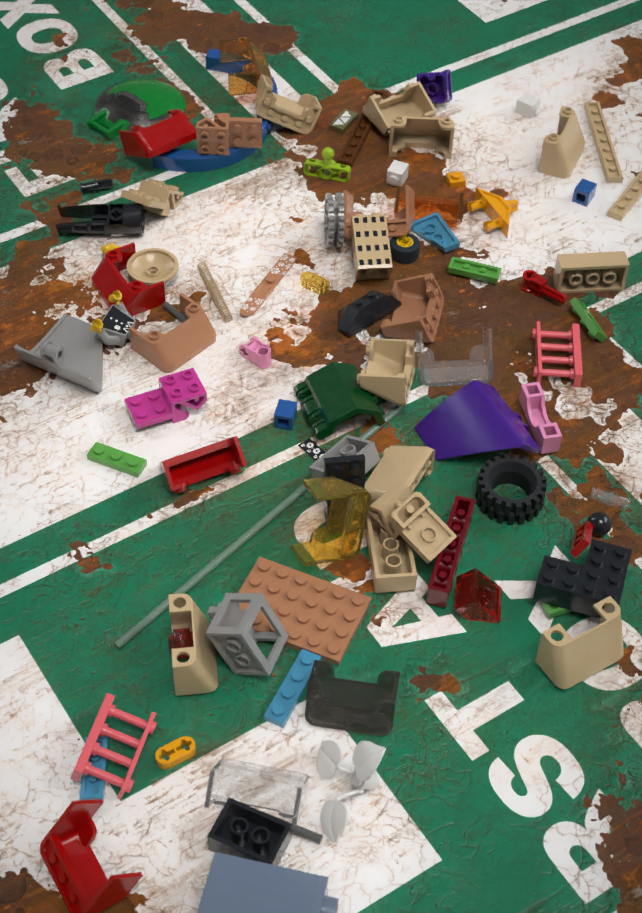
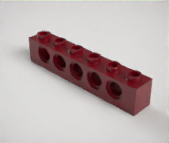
[426,495,475,607]

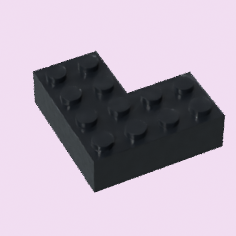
[532,539,632,619]

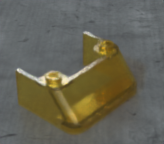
[291,476,371,566]

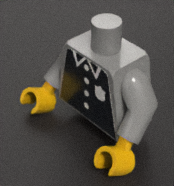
[90,290,136,347]

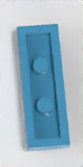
[79,737,109,802]

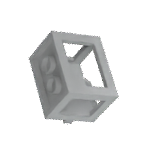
[206,593,289,676]

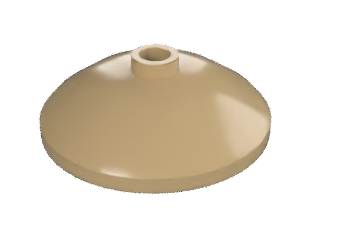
[127,248,179,286]

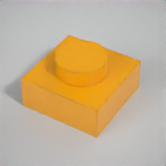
[446,171,466,188]

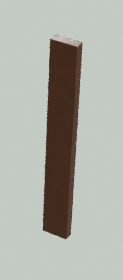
[337,90,387,168]

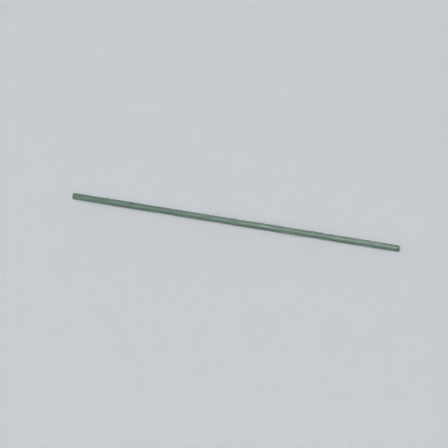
[113,405,405,650]

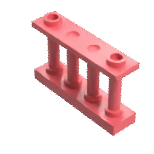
[532,321,583,387]
[70,693,157,799]

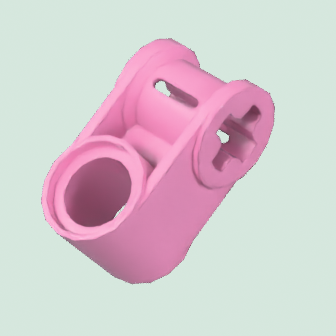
[239,337,272,369]

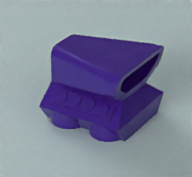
[417,69,452,103]

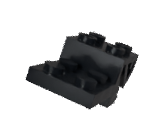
[323,454,367,533]

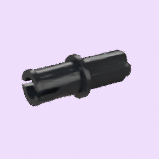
[80,178,113,194]

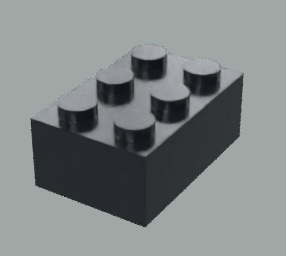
[207,797,292,866]

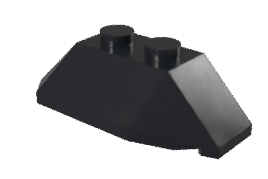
[338,290,402,336]

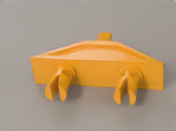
[466,187,519,238]

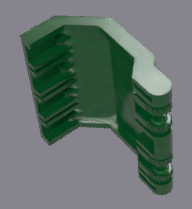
[293,362,386,440]

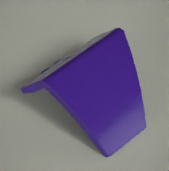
[415,380,541,461]

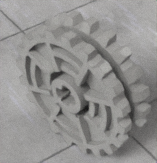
[324,193,345,248]

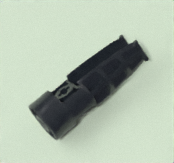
[56,203,145,236]

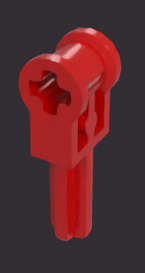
[521,270,567,304]

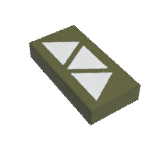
[329,109,358,134]

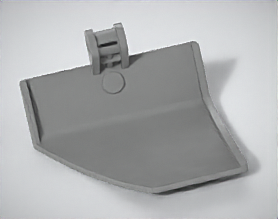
[14,314,103,393]

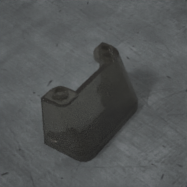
[305,660,400,736]

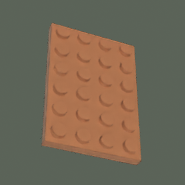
[238,557,372,666]

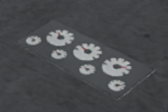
[298,438,326,461]

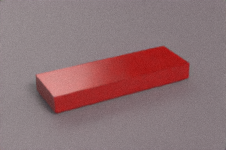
[570,521,594,558]

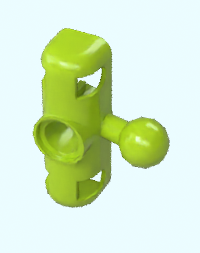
[303,147,351,182]

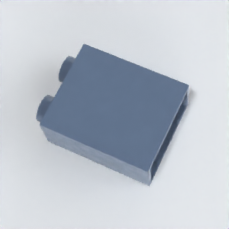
[197,852,339,913]

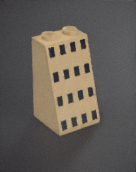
[350,213,392,280]

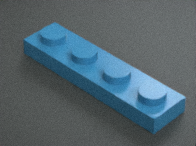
[264,649,321,728]

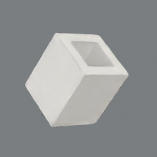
[515,93,541,119]
[386,160,409,187]

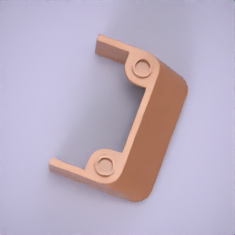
[343,185,415,240]
[129,293,216,373]

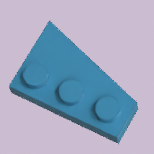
[411,212,460,253]

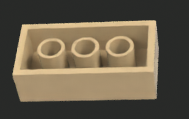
[553,251,630,294]
[365,513,417,593]

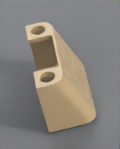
[362,81,437,136]
[168,594,218,696]
[535,596,624,689]

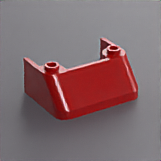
[118,109,197,158]
[91,243,166,316]
[159,436,247,494]
[40,799,143,913]

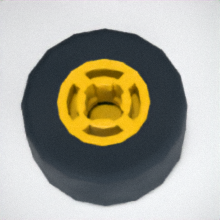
[390,233,420,264]

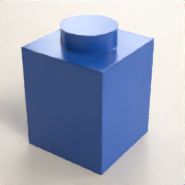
[572,178,597,207]
[274,399,297,431]

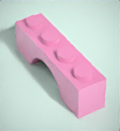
[519,382,562,454]

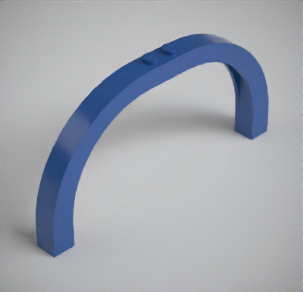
[152,49,278,172]

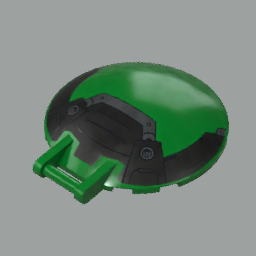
[87,79,186,139]

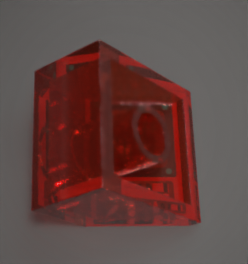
[454,568,502,623]

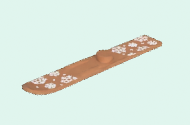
[240,253,298,316]

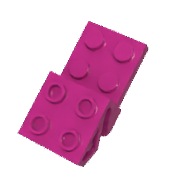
[124,368,207,429]

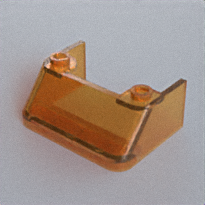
[219,37,273,96]
[394,186,464,227]

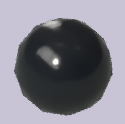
[587,511,612,537]

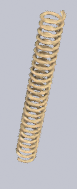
[197,262,233,322]

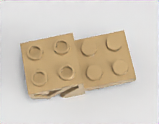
[120,178,184,216]
[367,482,457,564]

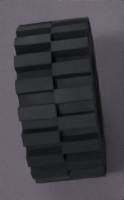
[475,454,547,526]

